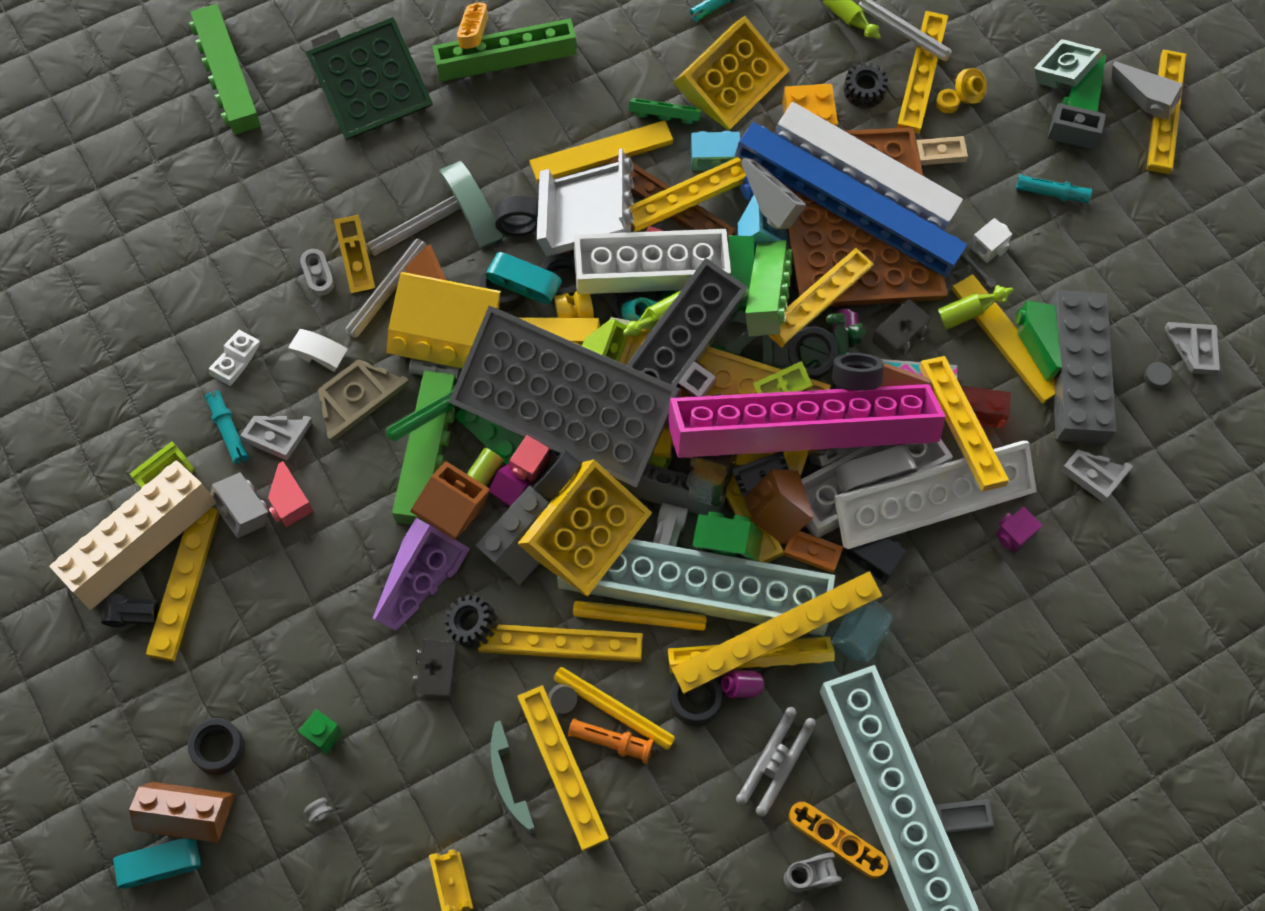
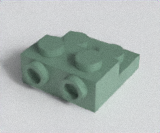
[1034,39,1103,88]

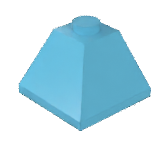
[738,195,789,252]

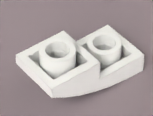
[287,329,348,372]
[209,330,260,386]

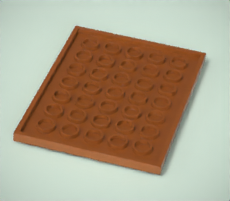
[782,127,948,307]

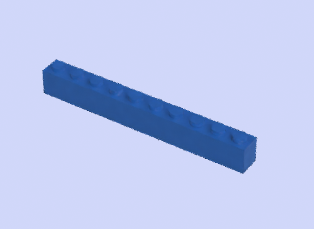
[735,122,967,278]

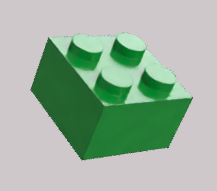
[692,512,764,561]

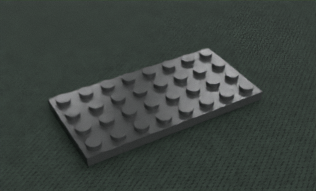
[449,306,681,488]

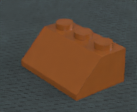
[129,782,235,843]

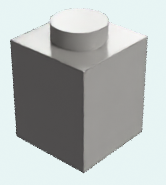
[678,362,717,397]

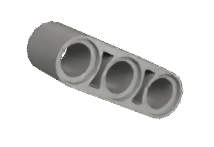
[836,445,917,493]

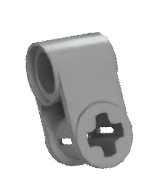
[784,852,842,893]

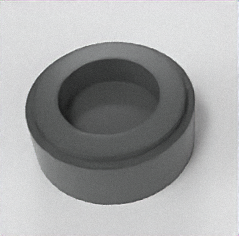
[1144,362,1172,389]
[548,684,577,714]

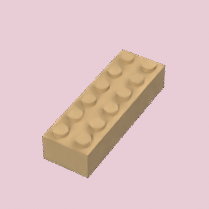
[50,460,217,610]

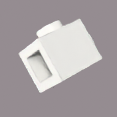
[970,218,1012,263]

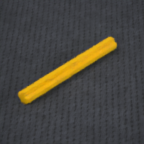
[573,601,707,631]
[554,667,675,750]

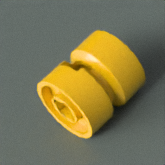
[554,292,594,318]

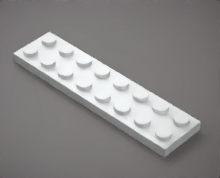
[834,440,1037,549]

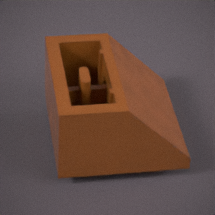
[410,461,490,540]

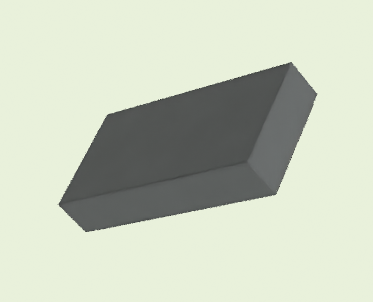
[934,799,995,834]

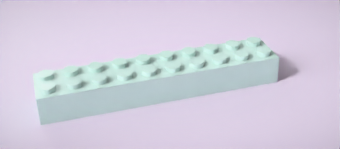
[557,539,835,636]
[820,665,979,911]

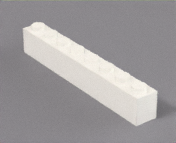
[775,102,963,231]

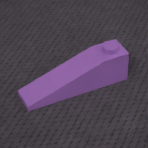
[373,518,470,631]

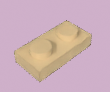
[916,136,968,165]

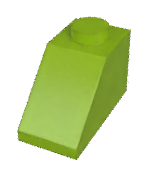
[582,319,628,362]

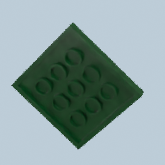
[305,17,433,141]

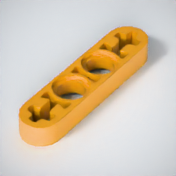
[457,3,489,49]
[789,802,888,879]

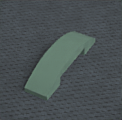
[439,161,503,249]
[491,721,535,835]

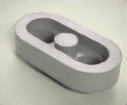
[300,249,334,296]

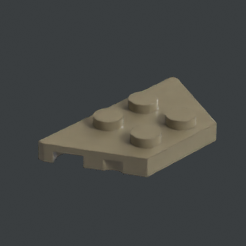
[318,359,410,443]

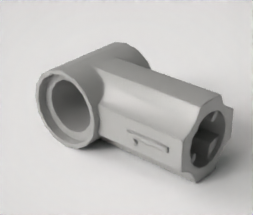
[653,502,688,547]

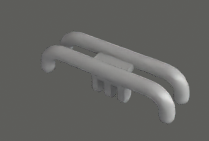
[736,707,816,817]

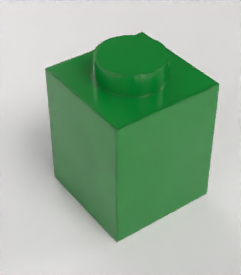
[298,709,343,755]

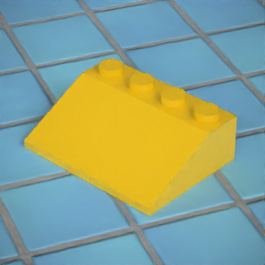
[673,16,790,130]
[386,272,501,368]
[518,460,652,596]

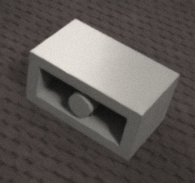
[211,472,268,538]

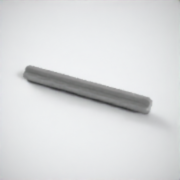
[858,0,952,61]
[367,196,460,256]
[346,239,426,338]

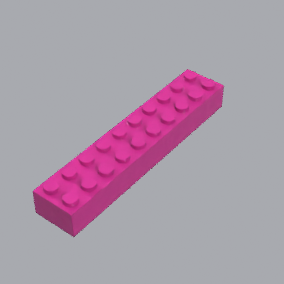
[668,384,946,458]

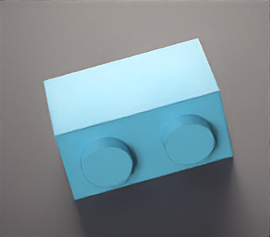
[691,131,740,171]

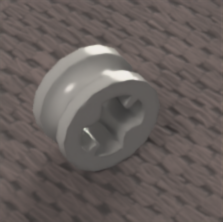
[304,798,333,824]

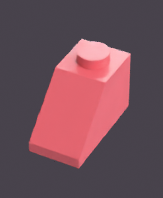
[510,435,549,482]
[268,462,314,528]

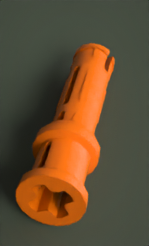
[568,719,654,764]

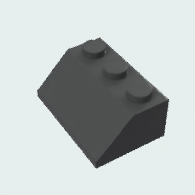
[475,486,549,586]

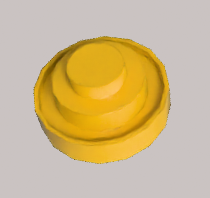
[955,68,987,104]

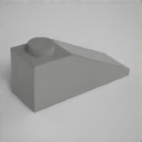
[1111,61,1183,120]
[741,158,807,229]

